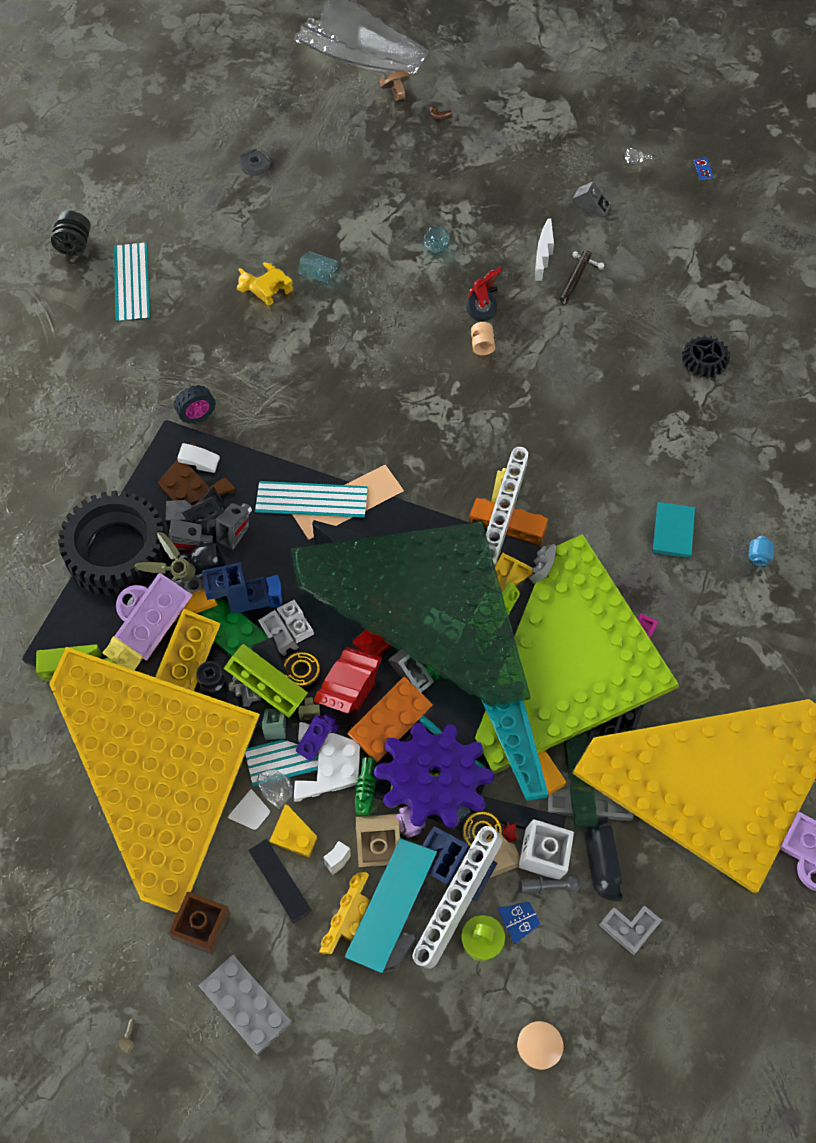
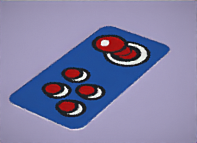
[694,158,714,180]

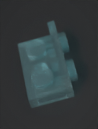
[298,251,339,283]

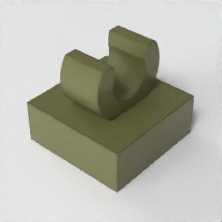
[299,697,320,722]

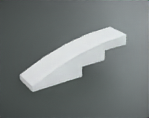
[535,219,554,281]

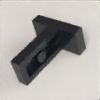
[182,487,225,524]

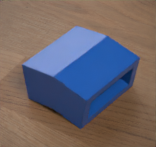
[266,574,283,607]

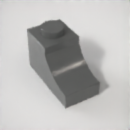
[388,648,434,692]

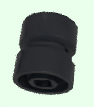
[196,661,226,697]

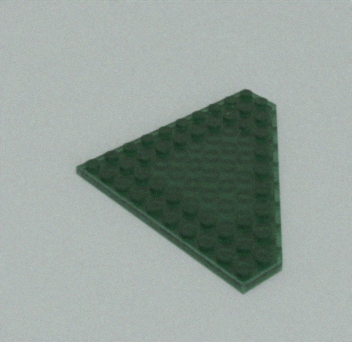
[291,522,531,706]

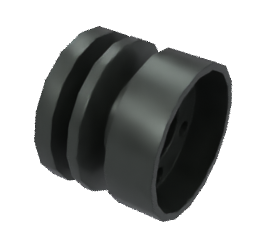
[50,211,91,256]

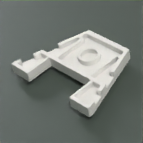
[294,722,360,802]

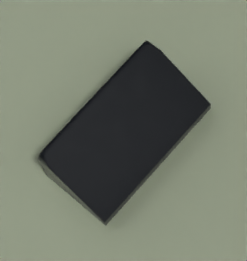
[252,637,287,675]

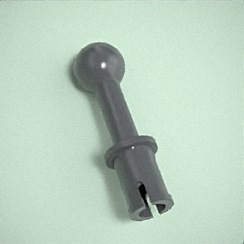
[518,875,581,895]

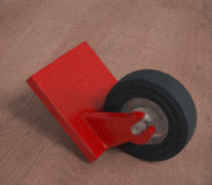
[466,267,502,321]

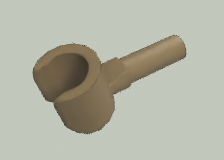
[119,1019,135,1055]

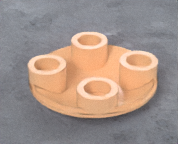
[517,1021,563,1070]

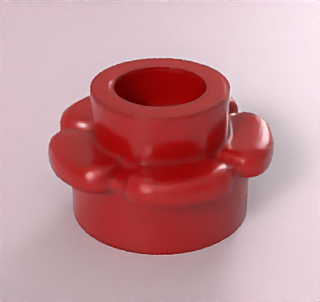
[503,822,517,843]

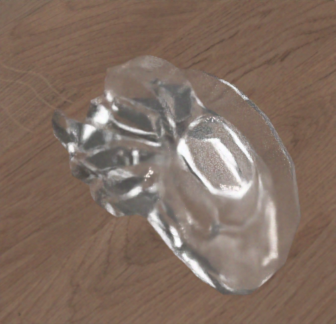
[257,769,294,810]

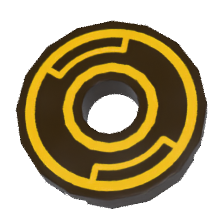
[283,651,322,689]
[461,810,503,846]

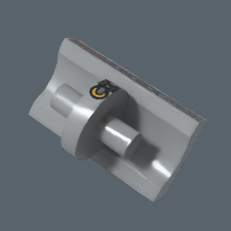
[228,676,262,707]

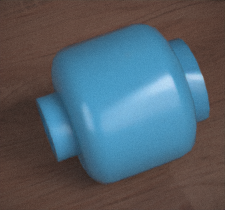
[748,536,775,566]

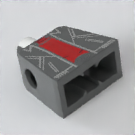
[216,503,252,550]
[169,519,213,551]

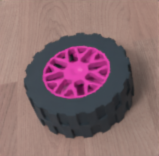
[174,385,216,424]

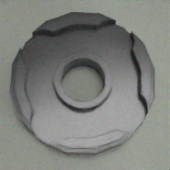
[239,149,271,175]

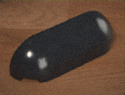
[585,817,623,901]

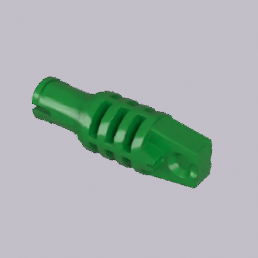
[355,757,376,816]

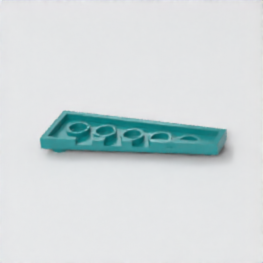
[479,683,548,801]

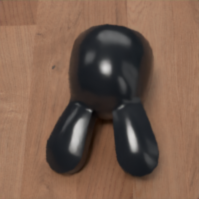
[168,542,226,581]

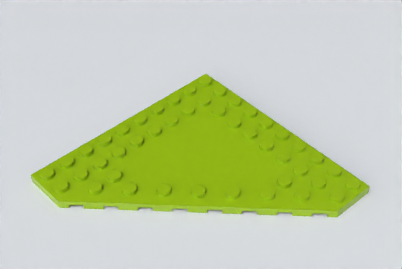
[475,534,679,774]

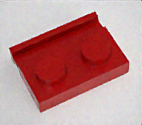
[353,617,401,657]

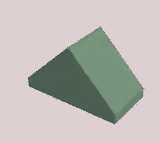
[262,709,286,740]

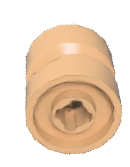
[471,322,495,355]

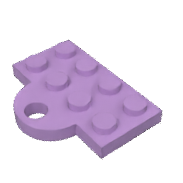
[115,572,193,661]
[780,811,816,891]

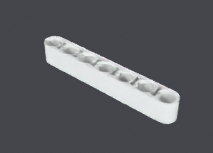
[480,447,528,568]
[413,826,502,969]

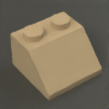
[356,814,400,867]

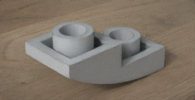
[529,544,556,584]

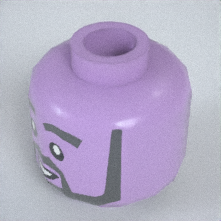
[396,806,426,838]

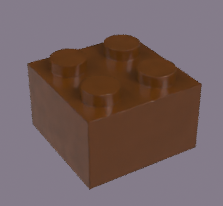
[169,891,231,955]

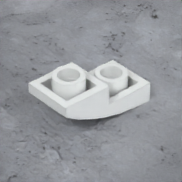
[177,443,220,473]
[277,600,314,643]

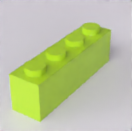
[224,644,308,718]

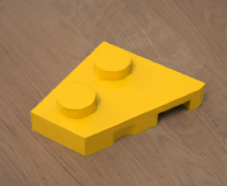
[269,804,317,858]

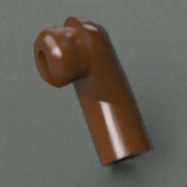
[429,106,452,120]

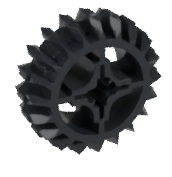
[682,335,730,379]

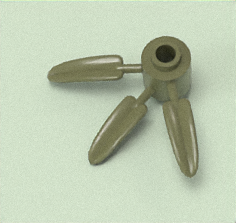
[135,532,195,582]

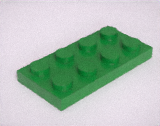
[199,597,268,657]

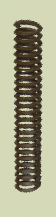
[559,250,592,304]

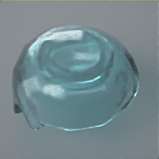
[423,226,450,253]

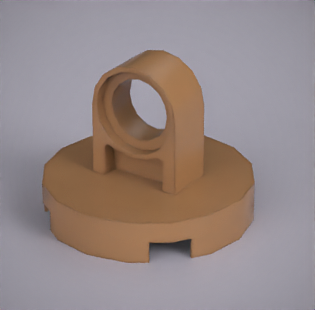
[379,70,410,101]

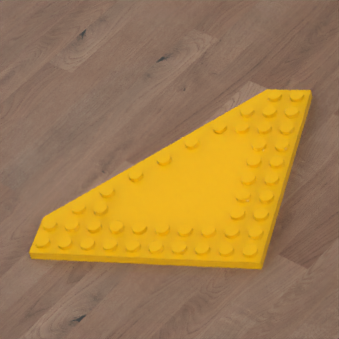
[49,647,260,913]
[572,699,816,894]

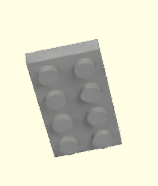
[548,773,633,821]
[198,955,292,1056]

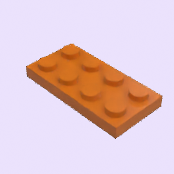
[347,676,433,763]

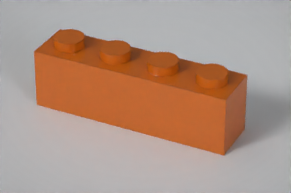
[469,498,548,546]

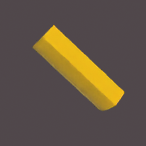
[155,608,221,691]

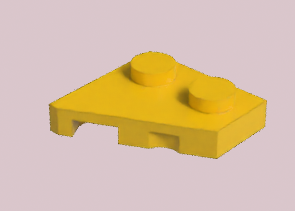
[486,553,534,594]

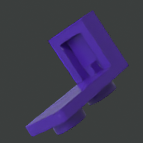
[296,714,340,761]

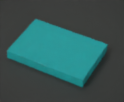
[652,502,695,558]

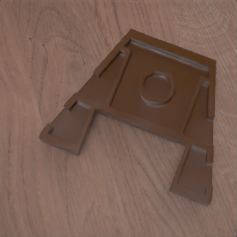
[158,442,236,506]

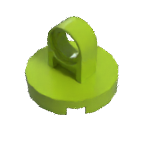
[461,915,505,961]

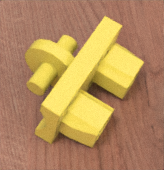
[103,636,144,670]

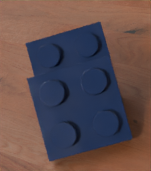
[202,562,270,614]
[422,826,498,902]

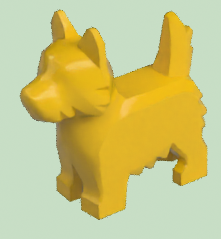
[237,262,293,306]

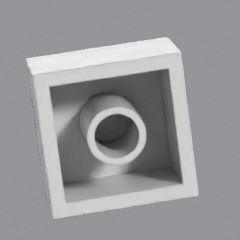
[518,819,574,880]

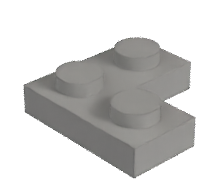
[599,905,662,955]

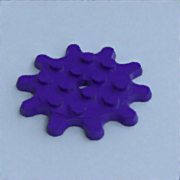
[374,723,494,828]

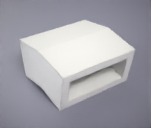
[323,841,351,875]

